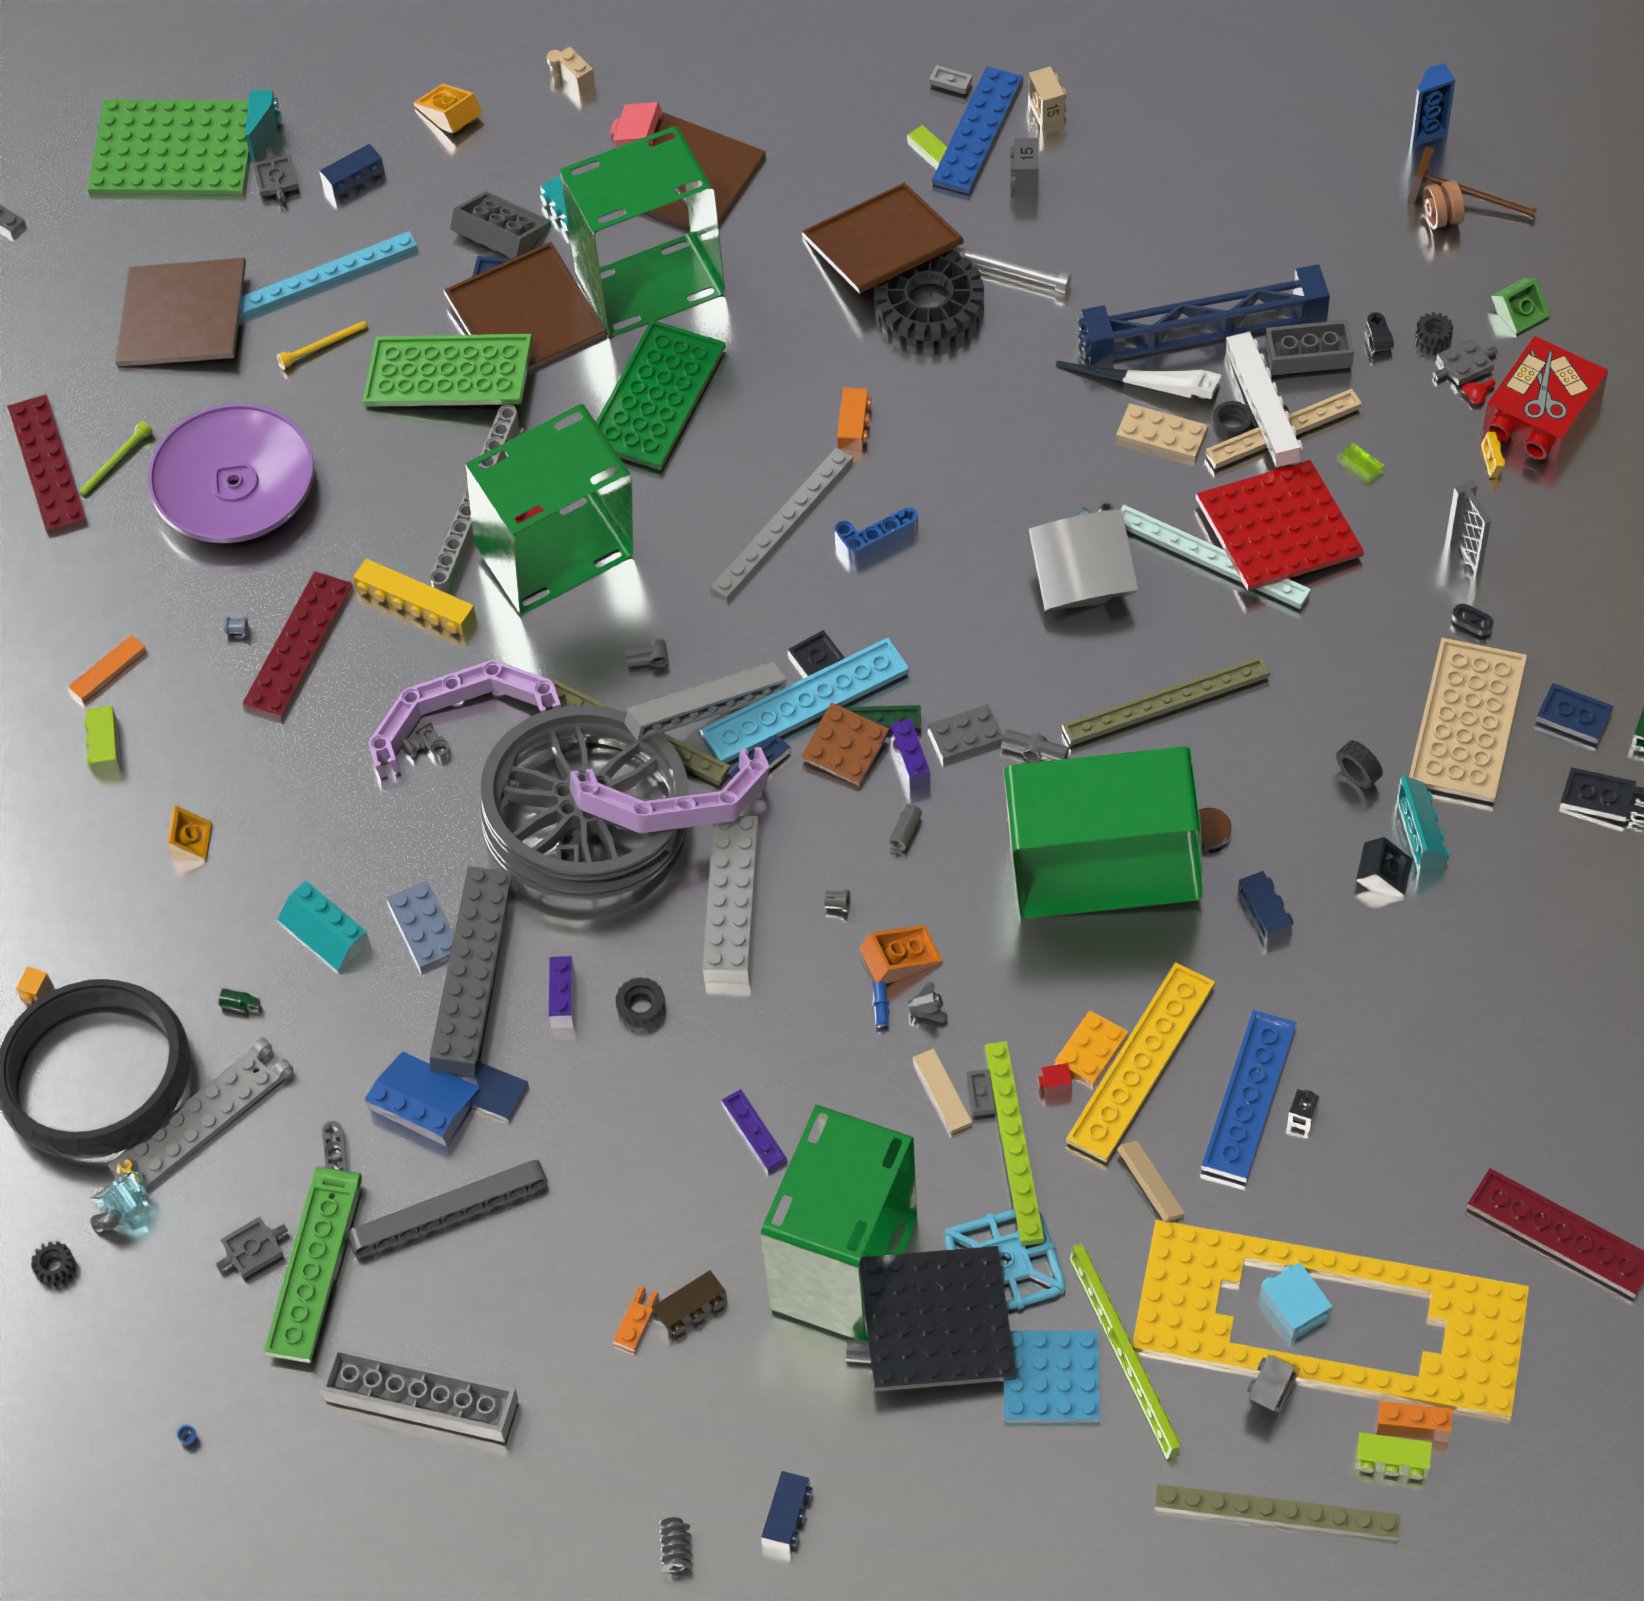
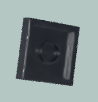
[788,630,845,677]

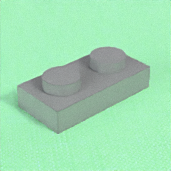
[929,65,972,94]

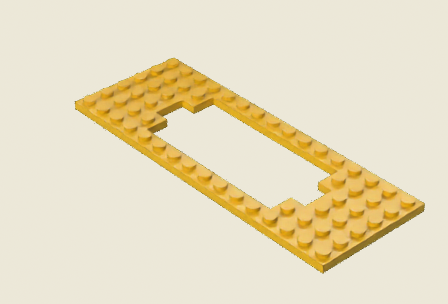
[1132,1220,1529,1420]

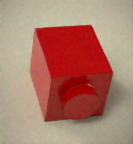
[1037,1063,1072,1098]

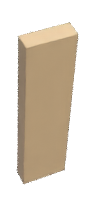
[913,1048,972,1134]
[1117,1141,1185,1222]

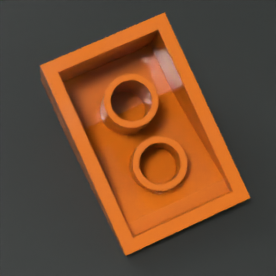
[859,924,943,983]

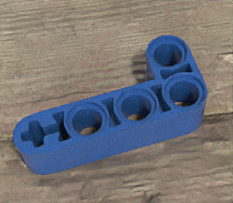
[835,507,918,562]

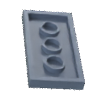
[387,881,454,971]

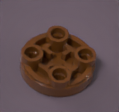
[1188,807,1232,851]

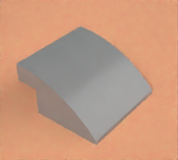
[1029,509,1138,611]

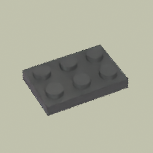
[928,704,1003,763]

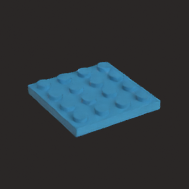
[1004,1331,1100,1423]

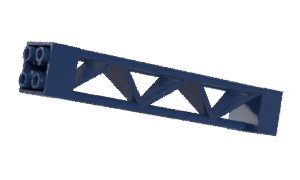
[1077,264,1330,366]

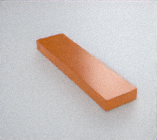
[68,634,147,703]

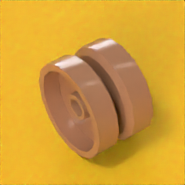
[1423,180,1465,229]

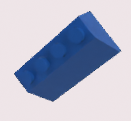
[1411,63,1455,145]

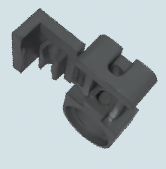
[400,721,451,761]

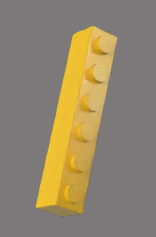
[353,558,476,635]

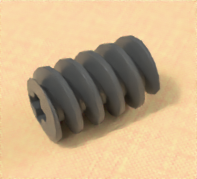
[659,1517,691,1572]

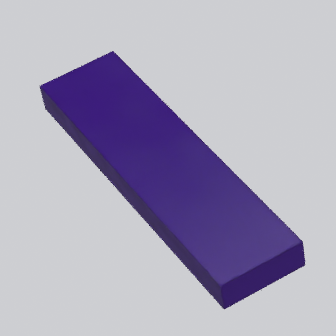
[721,1089,787,1173]

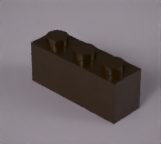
[651,1270,727,1338]

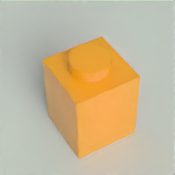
[16,966,52,1004]

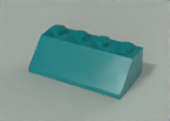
[1397,775,1450,873]
[277,880,370,973]

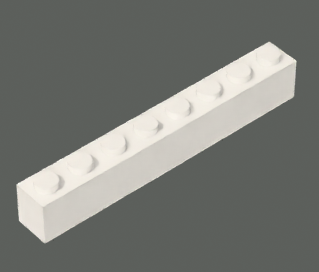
[1226,332,1303,467]

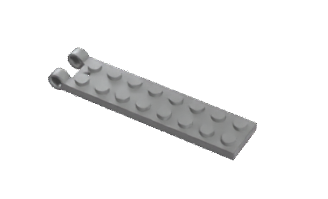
[108,1037,294,1198]

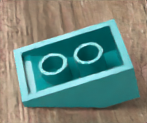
[245,90,282,161]

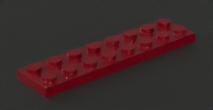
[7,394,87,535]
[242,571,353,721]
[1467,1168,1644,1299]

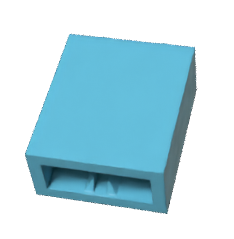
[1260,1262,1333,1339]

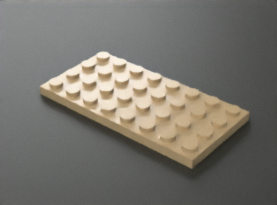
[1409,638,1527,803]

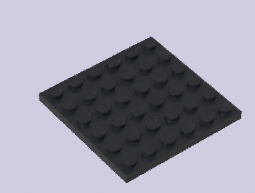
[859,1246,1017,1392]

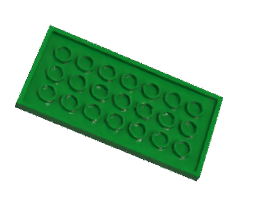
[596,319,726,470]

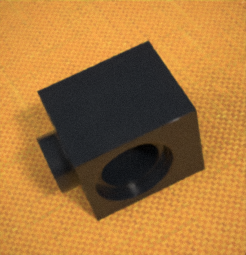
[1288,1089,1319,1130]

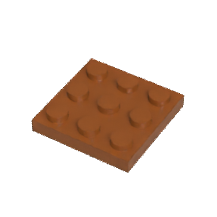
[801,702,889,787]

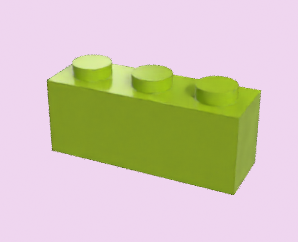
[84,705,120,774]
[1355,1432,1432,1480]

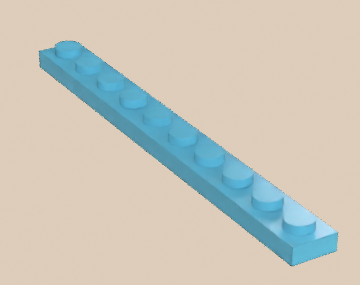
[239,231,418,319]

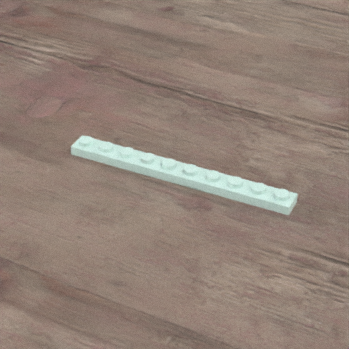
[1121,505,1311,609]

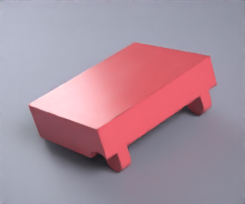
[610,102,663,147]

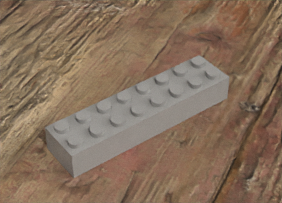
[703,816,759,983]
[320,1347,518,1442]

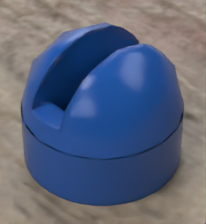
[177,1425,196,1445]

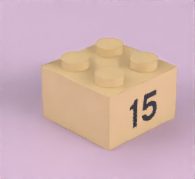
[1028,66,1067,127]

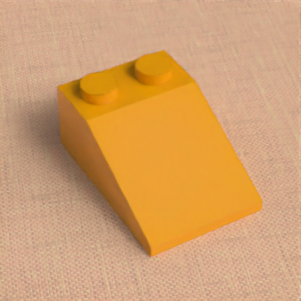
[413,83,482,133]

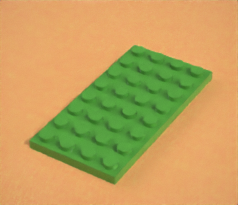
[362,334,533,406]

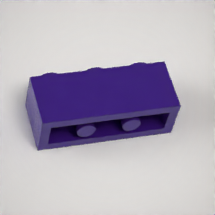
[890,719,931,790]
[549,956,574,1029]

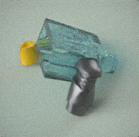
[90,1159,147,1232]

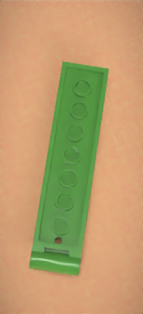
[264,1166,362,1363]

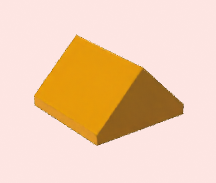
[167,806,212,861]

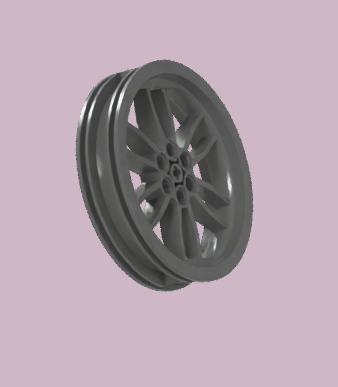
[480,705,688,900]

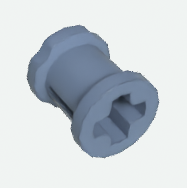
[223,617,248,636]

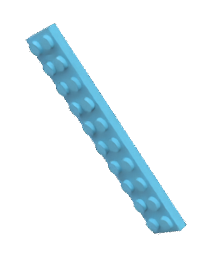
[700,638,909,763]

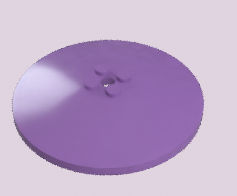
[148,404,314,543]

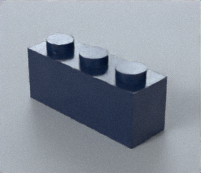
[319,143,385,198]
[1238,871,1294,944]
[761,1471,813,1553]

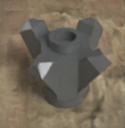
[908,982,948,1023]

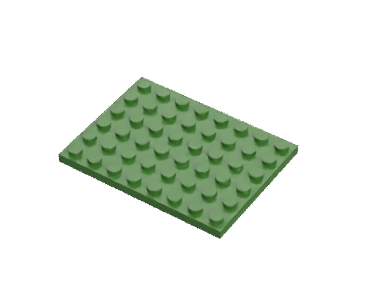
[87,99,250,196]

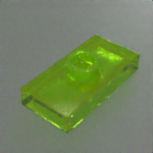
[1338,443,1384,482]

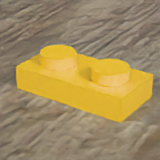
[1481,432,1505,478]

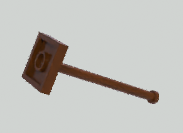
[1407,147,1537,220]

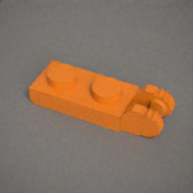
[613,1286,659,1352]

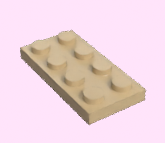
[1116,403,1208,462]

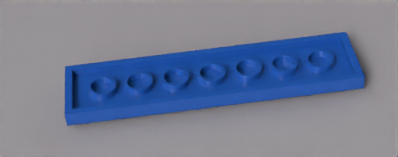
[932,66,1023,194]
[1201,1010,1297,1182]

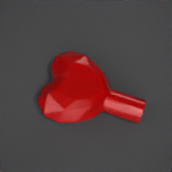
[1462,378,1496,404]

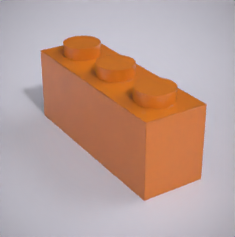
[837,387,872,451]
[1376,1401,1453,1442]

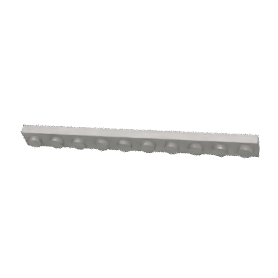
[710,447,853,602]

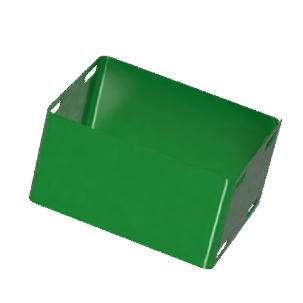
[558,126,725,336]
[465,404,634,614]
[1003,745,1204,918]
[761,1104,918,1341]

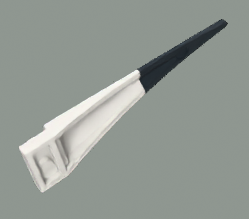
[1056,361,1221,399]

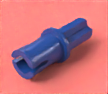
[872,982,890,1027]

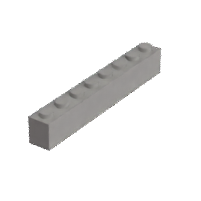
[624,662,787,741]

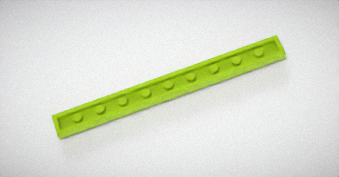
[985,1041,1044,1246]
[1069,1244,1181,1460]

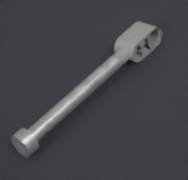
[944,247,1071,294]

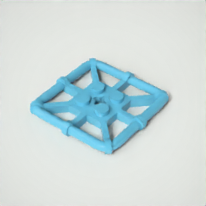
[944,1209,1066,1310]

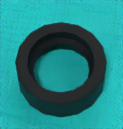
[1212,401,1252,440]

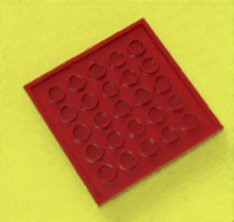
[1196,460,1364,591]

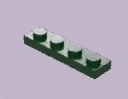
[843,705,921,729]

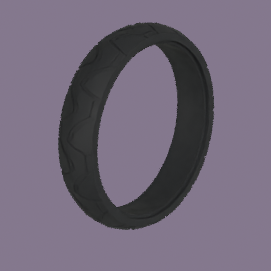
[0,979,190,1159]

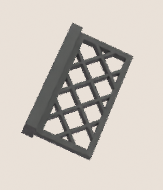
[1446,480,1491,572]

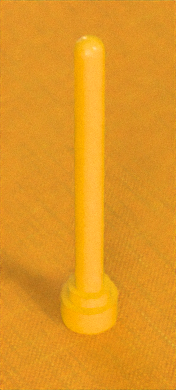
[277,321,368,369]

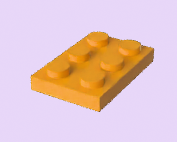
[1054,1010,1128,1087]

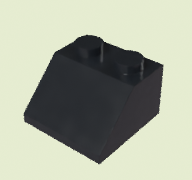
[1356,837,1413,897]

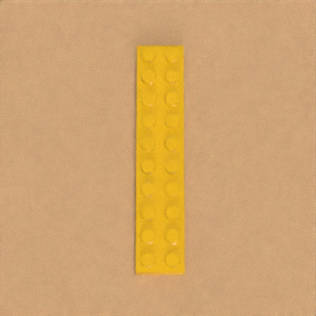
[1066,962,1215,1163]

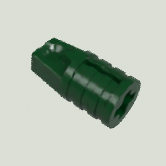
[218,988,261,1012]

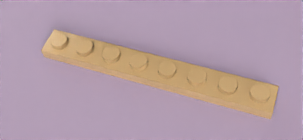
[1205,389,1362,469]

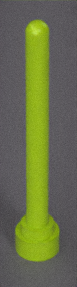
[80,420,153,495]

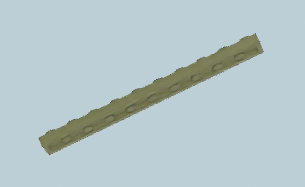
[1062,656,1270,746]
[547,677,730,786]
[1155,1484,1400,1541]

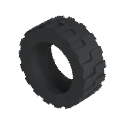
[1336,740,1383,789]
[615,977,666,1029]

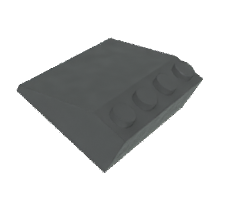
[450,191,552,259]

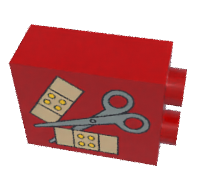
[1483,335,1609,464]

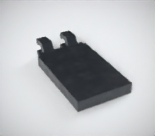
[1560,767,1644,823]

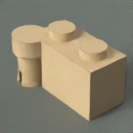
[547,47,595,94]

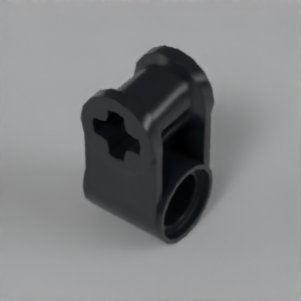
[1365,312,1394,353]

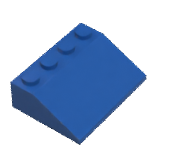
[364,1051,481,1146]

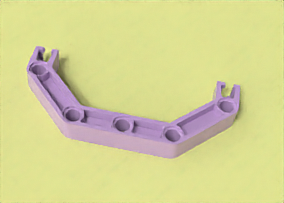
[369,660,561,778]
[570,747,769,833]

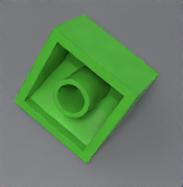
[1491,278,1550,333]

